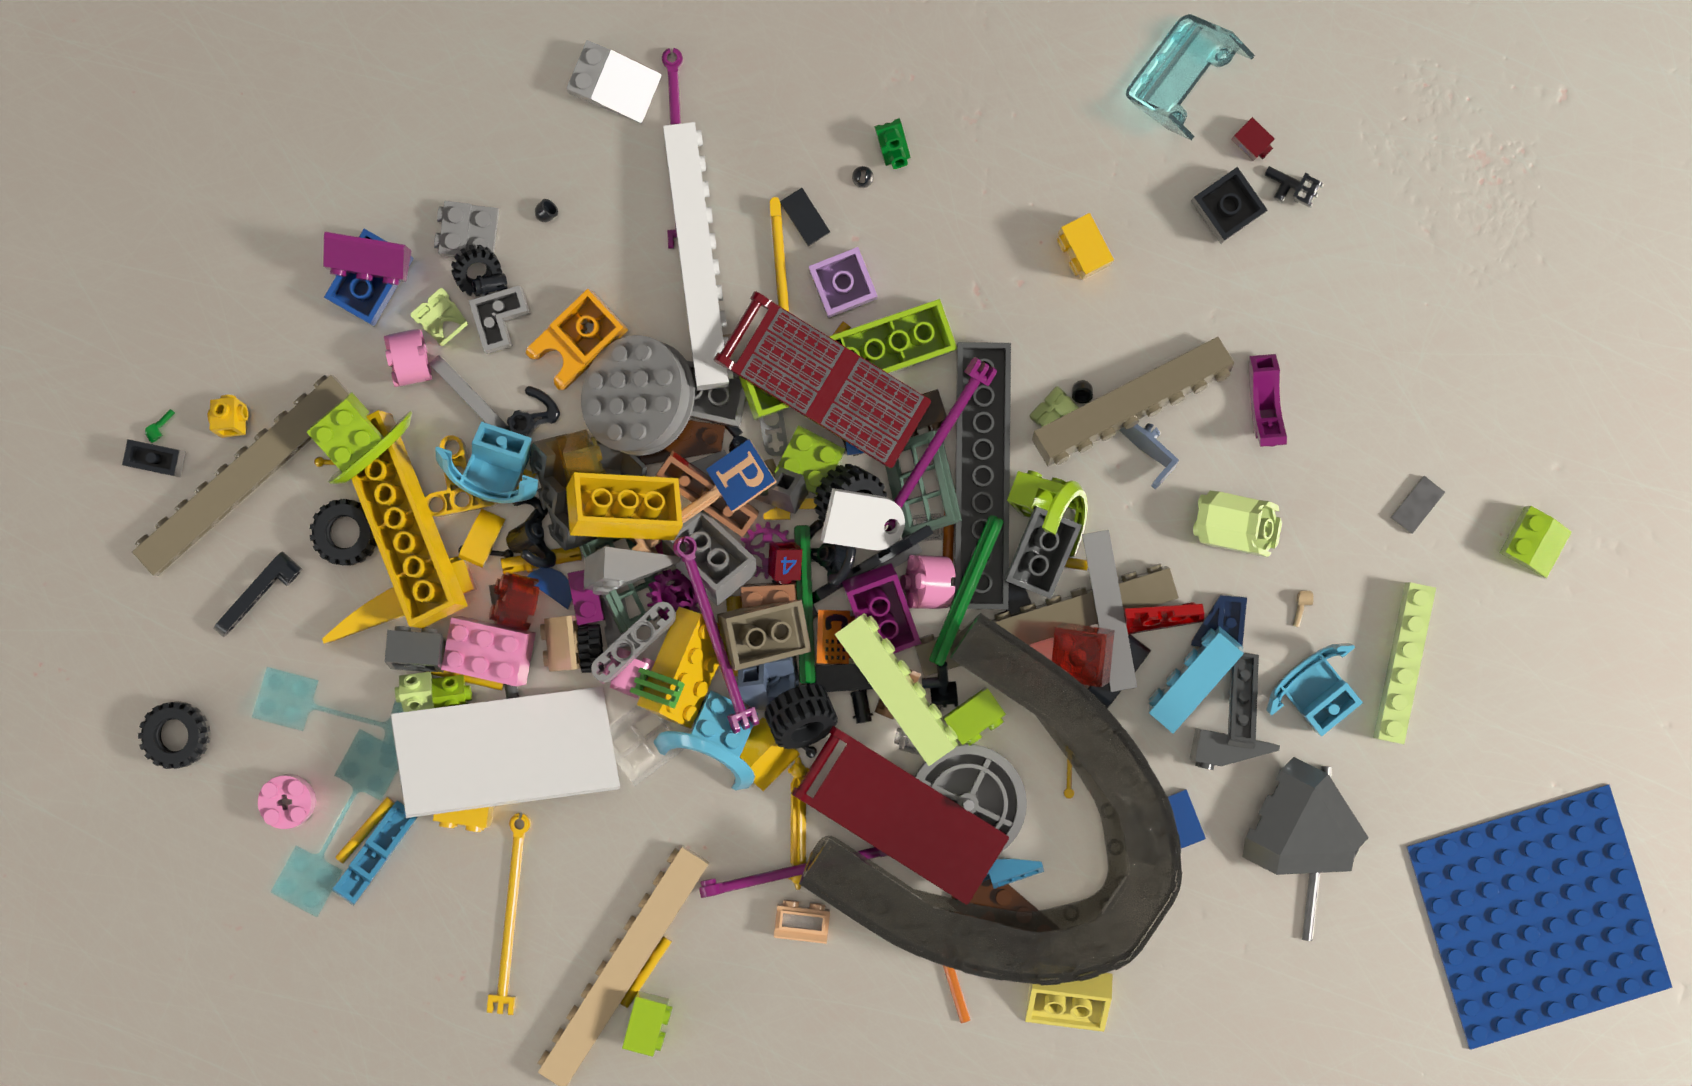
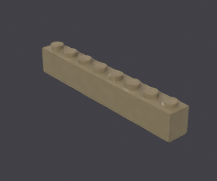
[1032,337,1234,466]

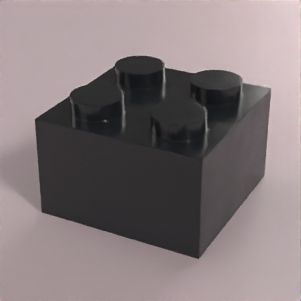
[1191,167,1268,244]

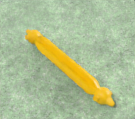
[788,757,809,890]

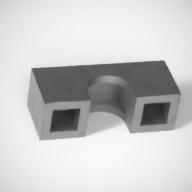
[754,467,808,514]

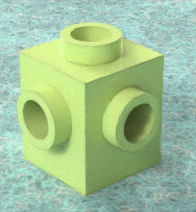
[395,672,434,712]

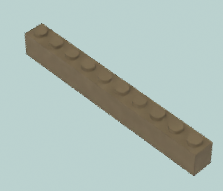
[132,375,350,576]
[915,563,1179,677]

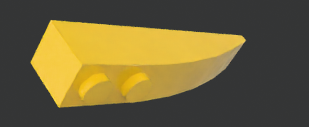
[322,556,477,644]

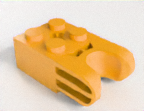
[525,289,629,390]

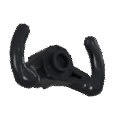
[507,386,560,437]
[506,496,556,568]
[809,520,856,586]

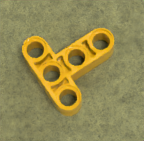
[425,435,498,517]

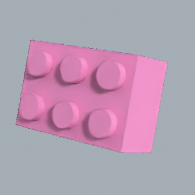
[441,616,536,686]

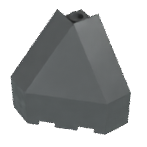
[529,434,647,550]
[1242,757,1369,875]

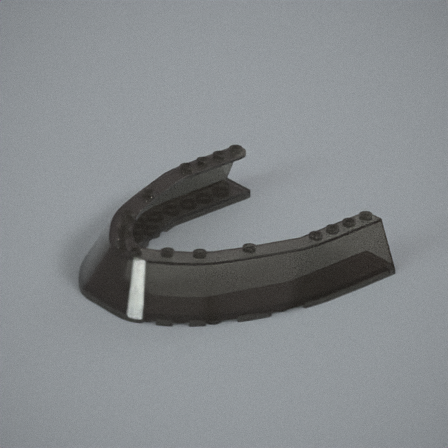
[799,613,1182,986]

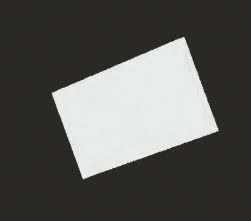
[391,687,620,818]

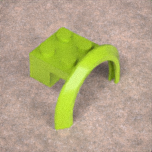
[307,392,412,484]
[1007,470,1088,557]

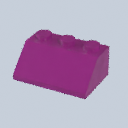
[323,232,411,285]

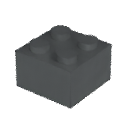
[384,626,446,673]

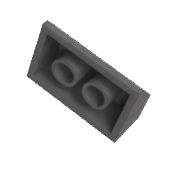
[1004,506,1082,599]

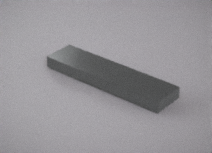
[1227,653,1259,749]

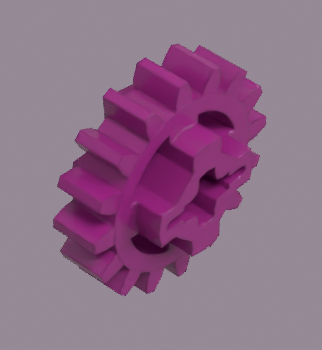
[741,522,795,579]
[646,569,701,621]

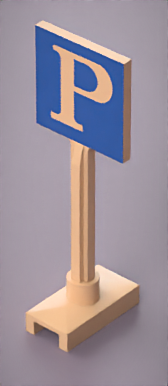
[628,439,777,554]

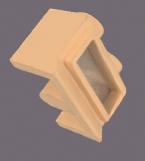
[774,900,830,944]

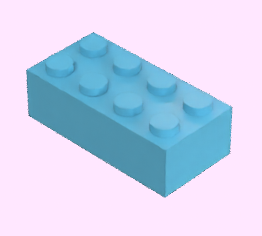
[1148,626,1244,734]

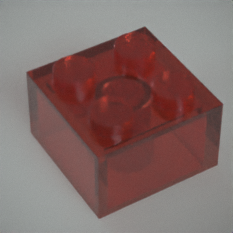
[1050,623,1115,687]

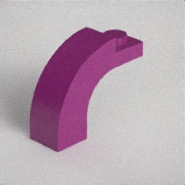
[1249,354,1287,447]

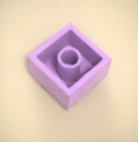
[809,247,878,318]

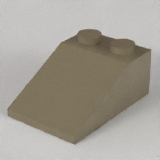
[717,599,811,671]

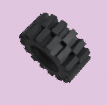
[451,245,502,297]
[578,624,604,673]

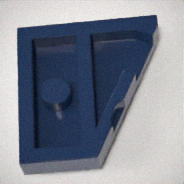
[1191,594,1247,647]

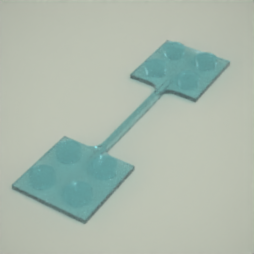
[252,667,403,756]
[271,729,398,917]

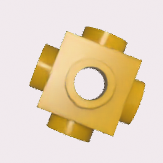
[207,395,248,438]

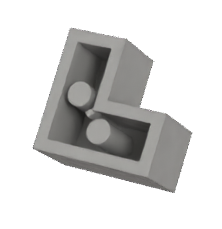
[469,285,530,354]

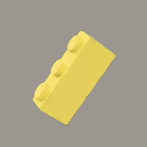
[1025,964,1113,1032]

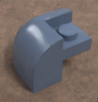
[737,656,799,710]

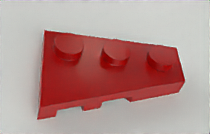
[1124,602,1205,635]

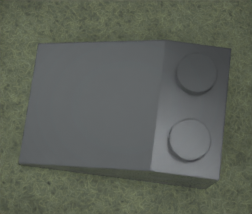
[1190,728,1280,770]

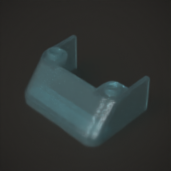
[1126,14,1255,141]

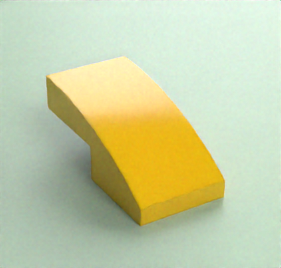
[764,498,817,520]
[458,509,506,568]

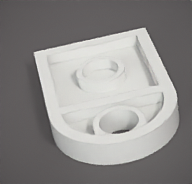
[820,488,905,550]

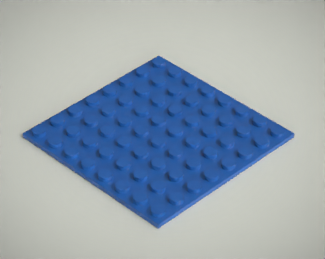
[1406,784,1673,1050]

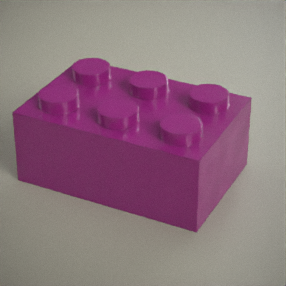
[842,563,921,654]

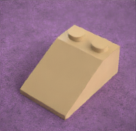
[540,615,581,672]

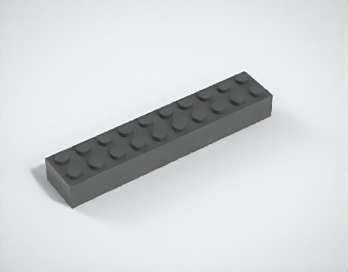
[954,342,1011,610]

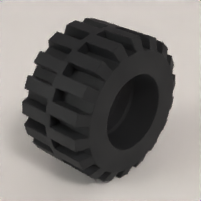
[814,464,887,522]
[310,499,377,566]
[764,684,838,749]
[138,702,210,769]

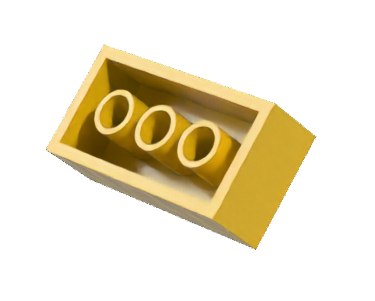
[566,472,683,541]
[637,607,721,729]

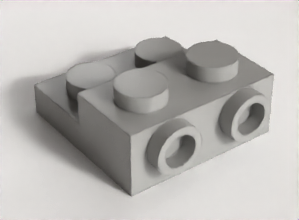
[434,201,499,257]

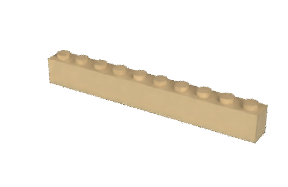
[537,846,710,1086]

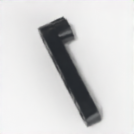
[214,551,302,637]

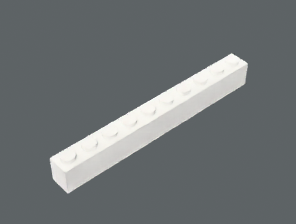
[663,122,733,391]

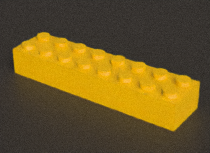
[351,410,468,628]

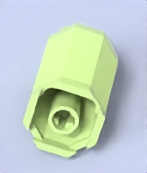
[1193,490,1282,557]

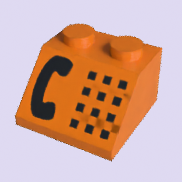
[817,610,855,664]

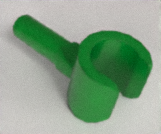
[145,409,175,443]

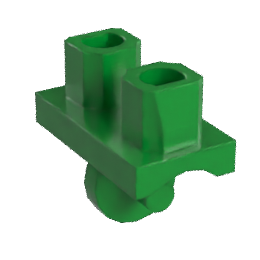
[874,118,911,169]

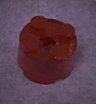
[489,572,539,631]

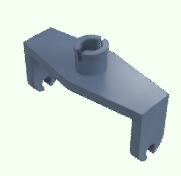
[1119,423,1179,489]

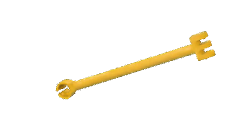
[770,197,789,312]
[487,813,531,1015]

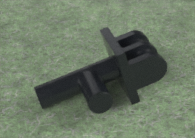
[1265,166,1324,208]
[922,661,958,708]

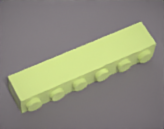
[1373,582,1436,744]
[835,613,958,766]

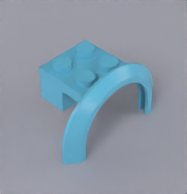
[435,422,538,503]
[1266,643,1363,736]
[653,690,759,790]

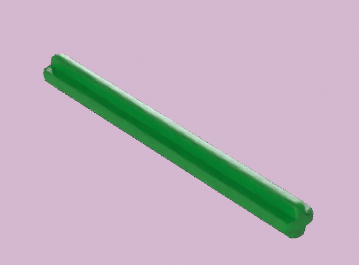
[929,515,1003,666]
[794,525,816,684]

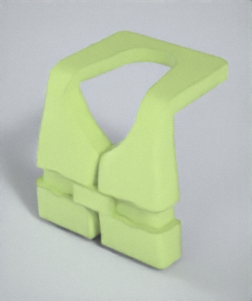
[411,288,468,347]
[1030,387,1079,427]

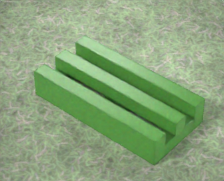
[630,667,685,709]

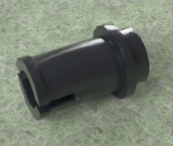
[472,273,508,297]
[850,690,873,724]

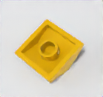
[740,717,800,791]

